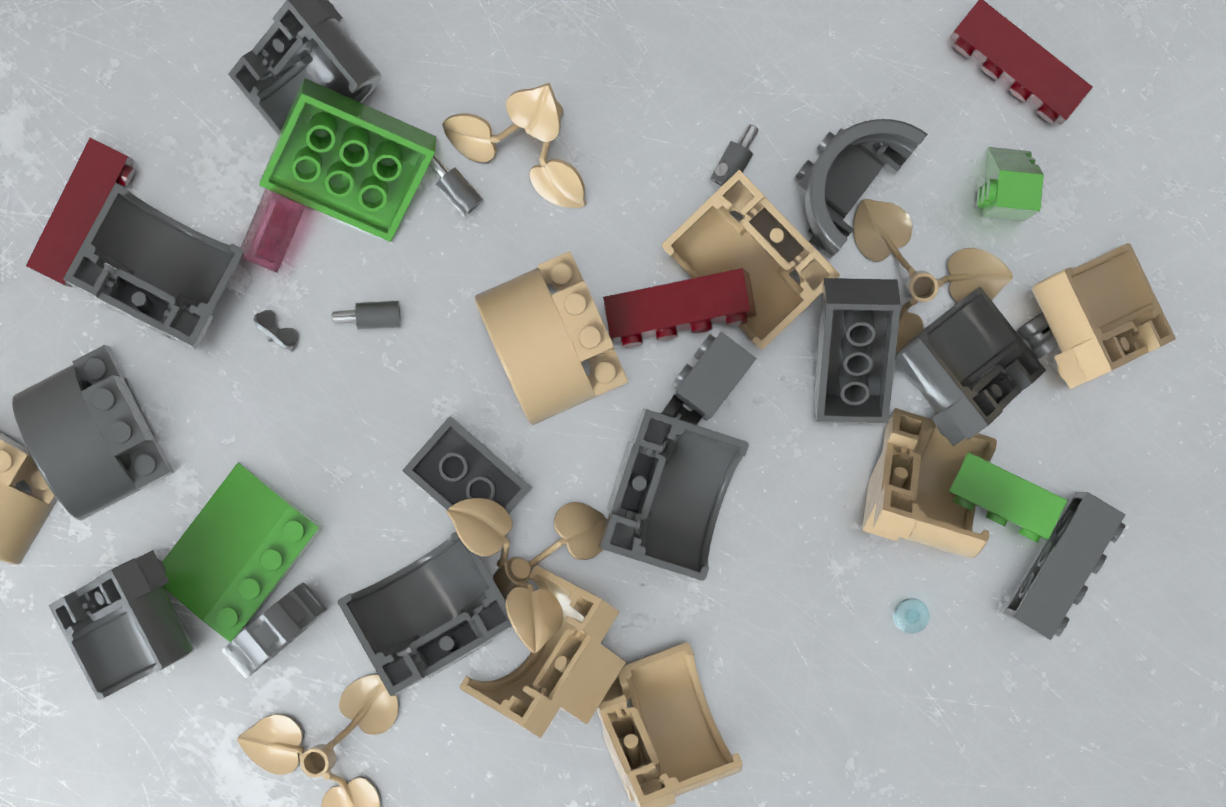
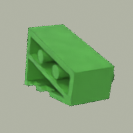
[976,147,1044,222]
[949,452,1068,543]

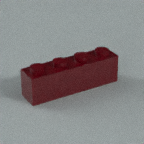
[950,0,1093,125]
[26,138,135,287]
[603,268,757,347]

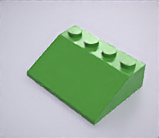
[259,78,436,242]
[162,462,324,642]

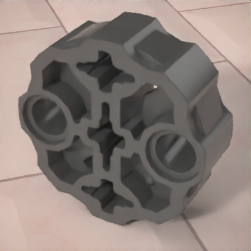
[222,582,327,679]

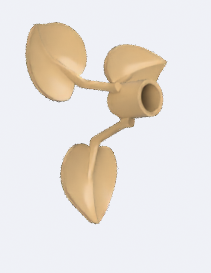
[442,83,587,208]
[853,199,1013,362]
[446,498,607,654]
[237,674,399,807]

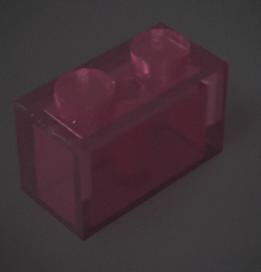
[240,188,306,273]

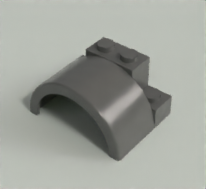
[228,0,382,136]
[795,119,928,259]
[63,184,244,350]
[895,287,1046,446]
[12,345,174,521]
[599,408,749,581]
[338,532,513,696]
[48,550,194,700]

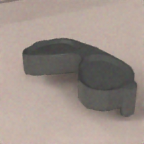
[253,310,298,351]

